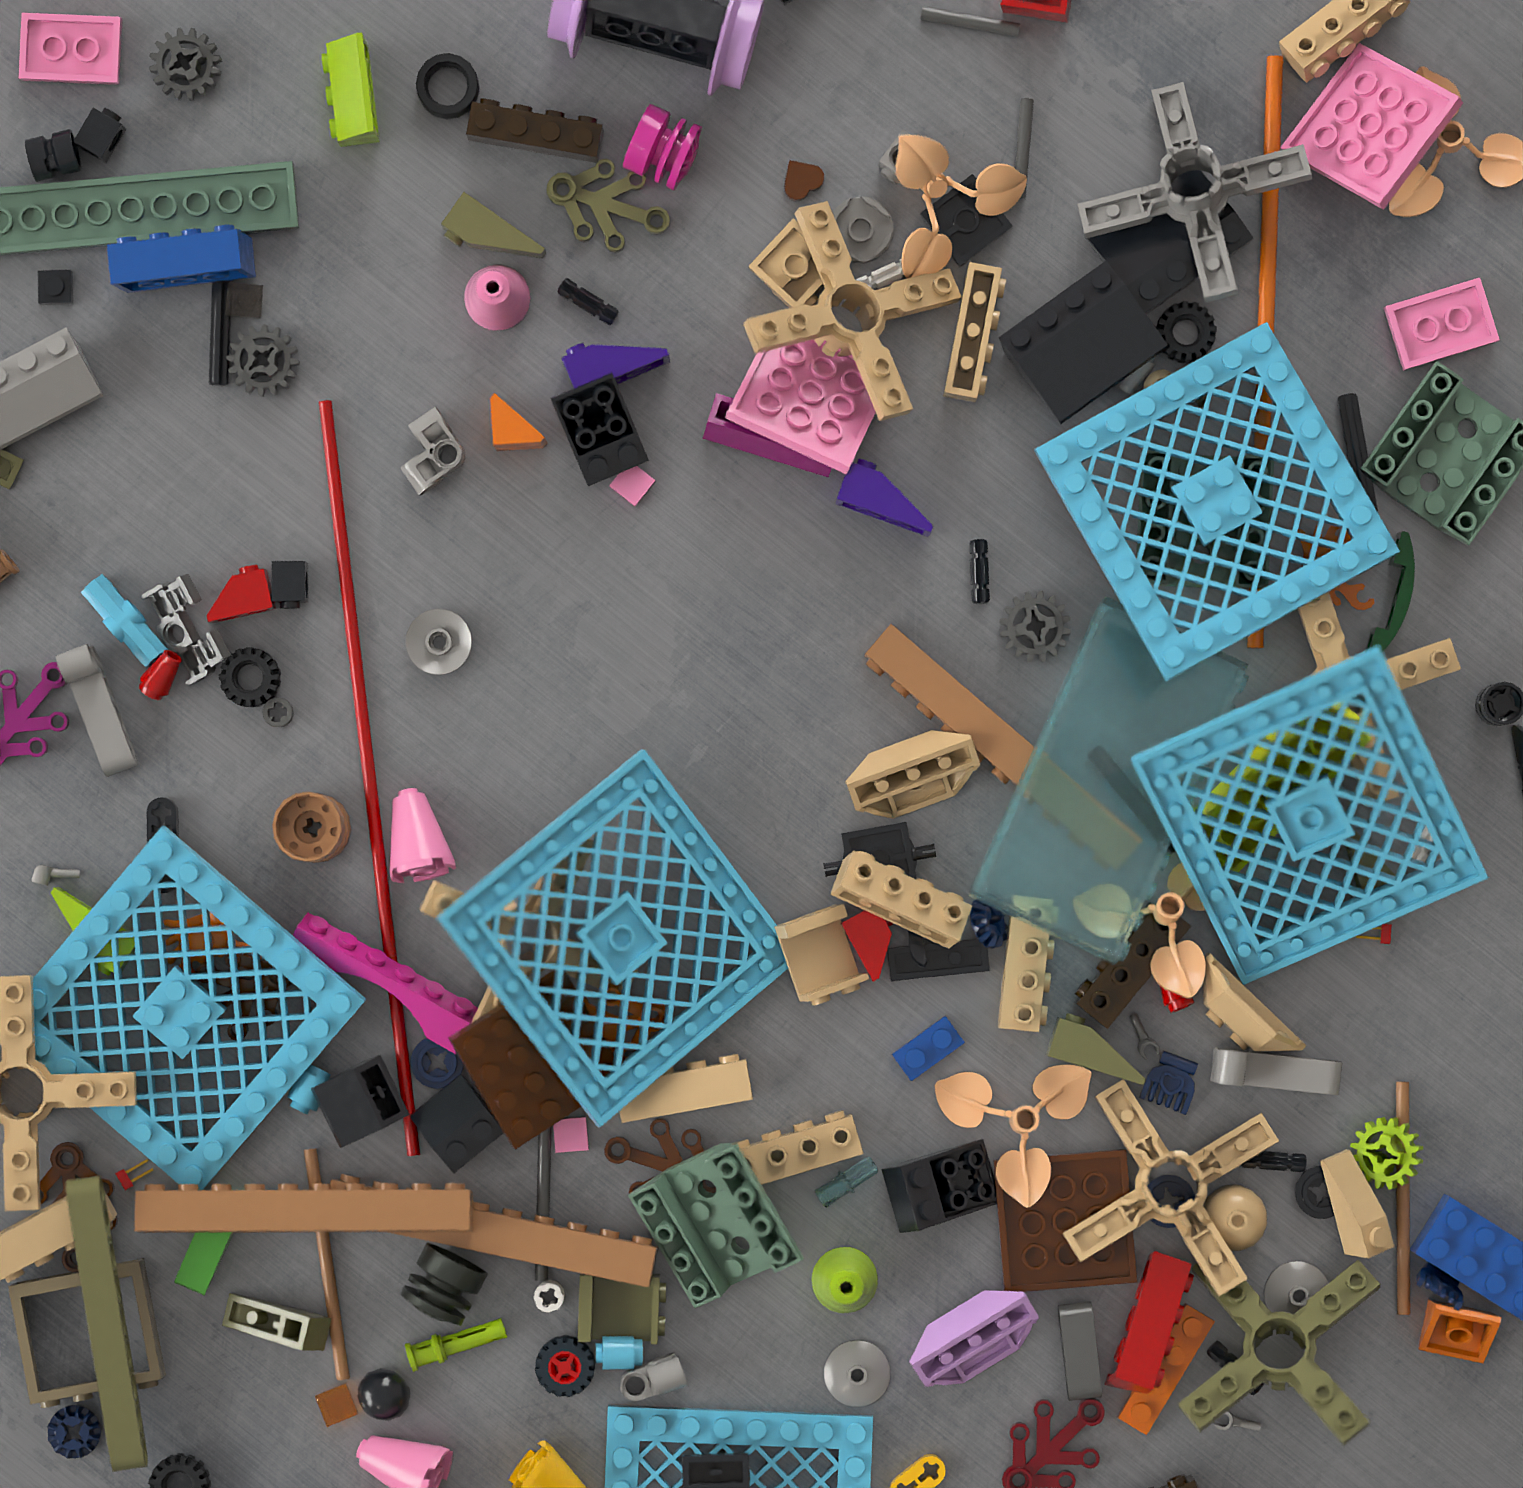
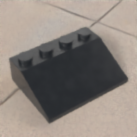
[1085,170,1254,315]
[998,261,1168,424]

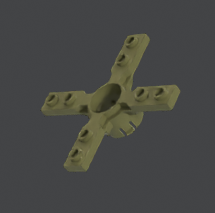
[1178,1260,1380,1446]

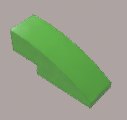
[174,1233,233,1296]

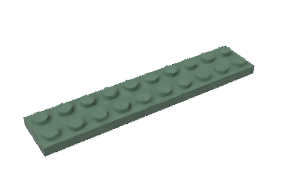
[0,161,299,255]

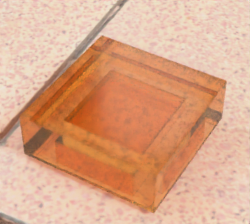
[315,1382,359,1427]

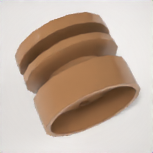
[272,792,351,863]

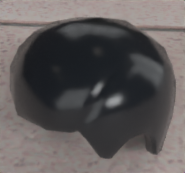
[357,1368,411,1421]

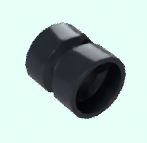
[25,129,82,182]
[1475,682,1523,726]

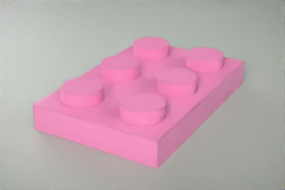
[18,13,122,85]
[1384,277,1500,371]

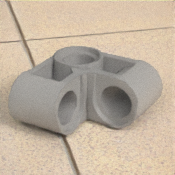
[400,406,465,496]
[620,1353,688,1401]

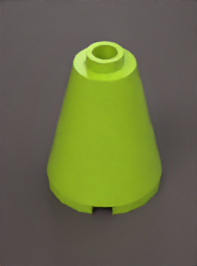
[812,1247,878,1313]

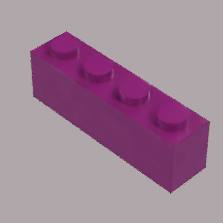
[703,393,832,478]

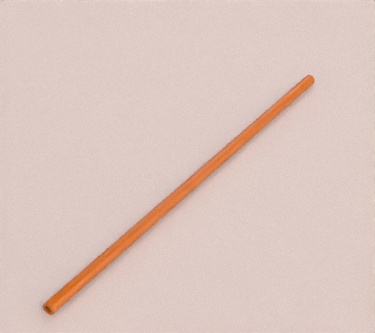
[1247,55,1283,648]

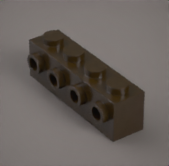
[466,98,604,163]
[1074,902,1191,1029]

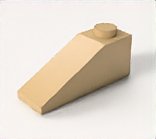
[1320,1149,1394,1258]

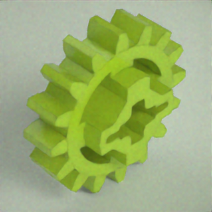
[1350,1117,1423,1190]

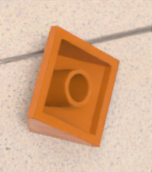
[490,393,548,451]
[1418,1299,1501,1363]

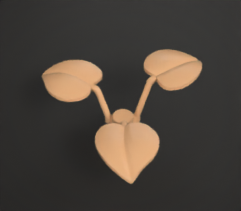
[1389,66,1523,217]
[896,135,1027,279]
[1072,862,1206,998]
[935,1064,1092,1208]

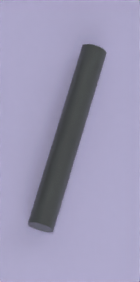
[921,6,1020,37]
[1015,98,1034,198]

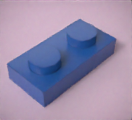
[892,1016,965,1081]

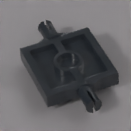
[920,174,1013,267]
[823,822,936,879]

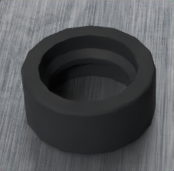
[416,53,480,119]

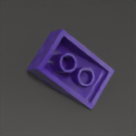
[561,343,670,388]
[836,458,933,537]

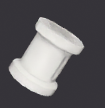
[534,1280,565,1313]

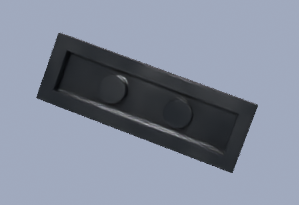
[887,939,990,981]

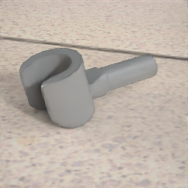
[32,865,80,886]
[1214,1410,1261,1431]

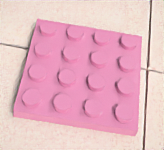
[1280,43,1463,210]
[725,339,876,474]

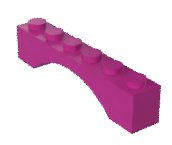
[293,912,478,1054]

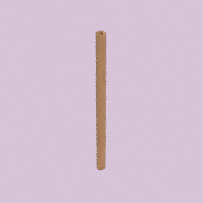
[1396,1082,1410,1315]
[304,1148,350,1380]

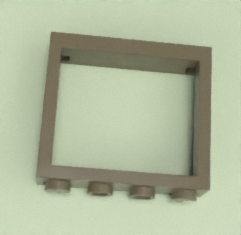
[8,1258,166,1408]

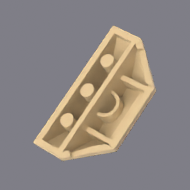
[845,730,980,819]
[1203,953,1307,1051]

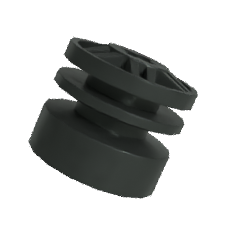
[400,1243,488,1326]

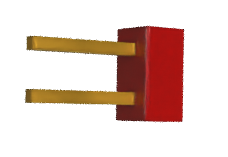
[1356,924,1392,944]
[115,1159,153,1190]

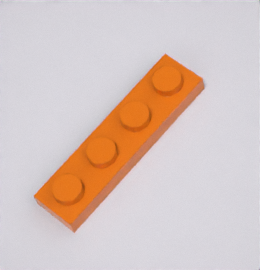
[1117,1303,1215,1435]

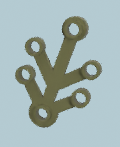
[547,159,670,253]

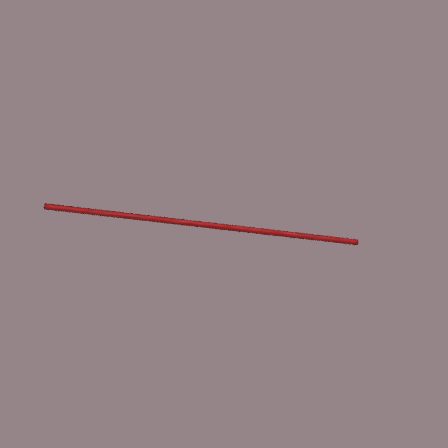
[318,400,420,1156]

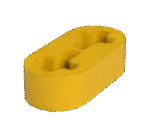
[889,1454,946,1488]

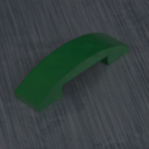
[1366,531,1415,652]

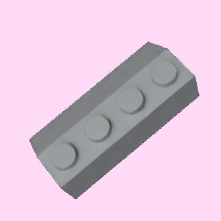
[0,327,104,450]

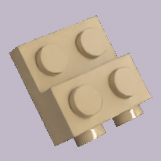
[748,218,824,308]

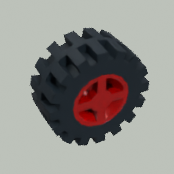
[535,1335,595,1397]

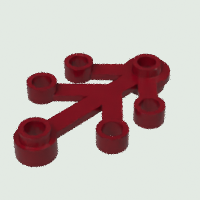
[1002,1398,1105,1488]

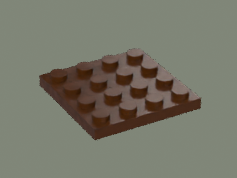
[448,969,614,1150]
[993,1149,1137,1292]

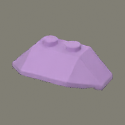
[909,1290,1039,1387]

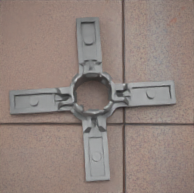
[1077,82,1312,303]

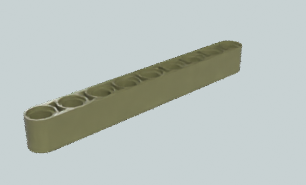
[66,1176,148,1472]

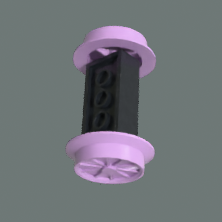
[547,0,765,96]

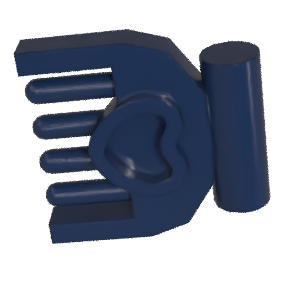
[1139,1050,1198,1115]
[1416,1262,1463,1311]

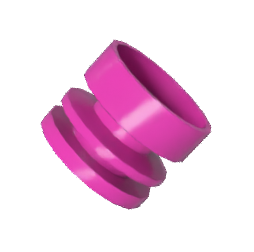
[622,104,702,190]

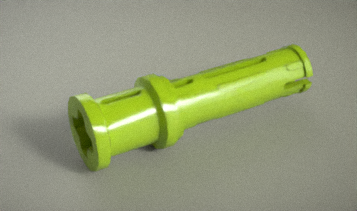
[405,1318,507,1372]

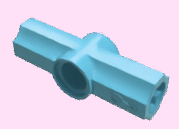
[81,574,168,668]

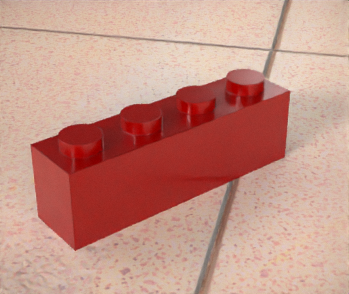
[1104,1251,1194,1394]

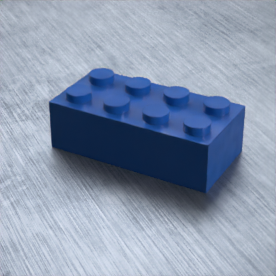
[107,225,256,293]
[1410,1194,1523,1321]

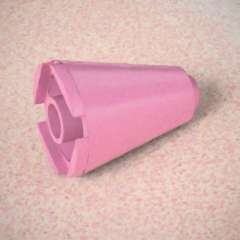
[464,265,530,330]
[390,788,456,883]
[356,1435,453,1488]

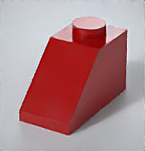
[206,564,276,624]
[841,910,894,982]

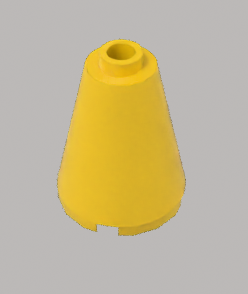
[505,1440,587,1488]

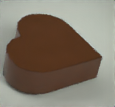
[784,160,824,201]

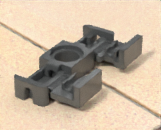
[141,574,231,685]

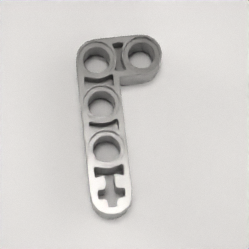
[56,643,138,777]
[1210,1048,1342,1095]

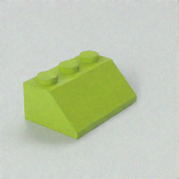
[321,32,380,147]

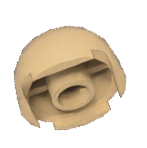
[1203,1185,1267,1251]

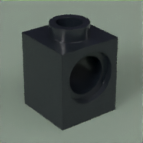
[73,107,126,163]
[272,561,308,609]

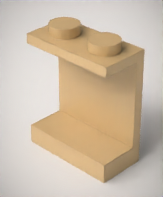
[774,904,869,1006]

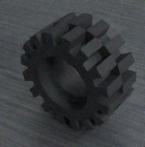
[1156,301,1217,363]
[219,647,281,707]
[148,1453,211,1488]

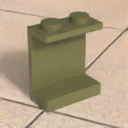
[577,1273,666,1344]

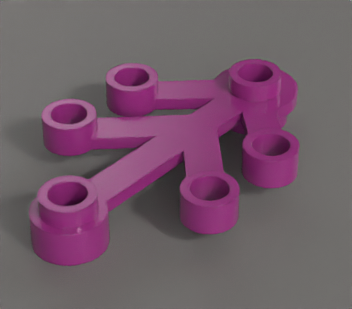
[0,662,69,766]

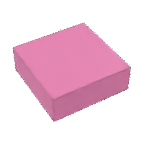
[609,466,656,507]
[553,1117,589,1153]

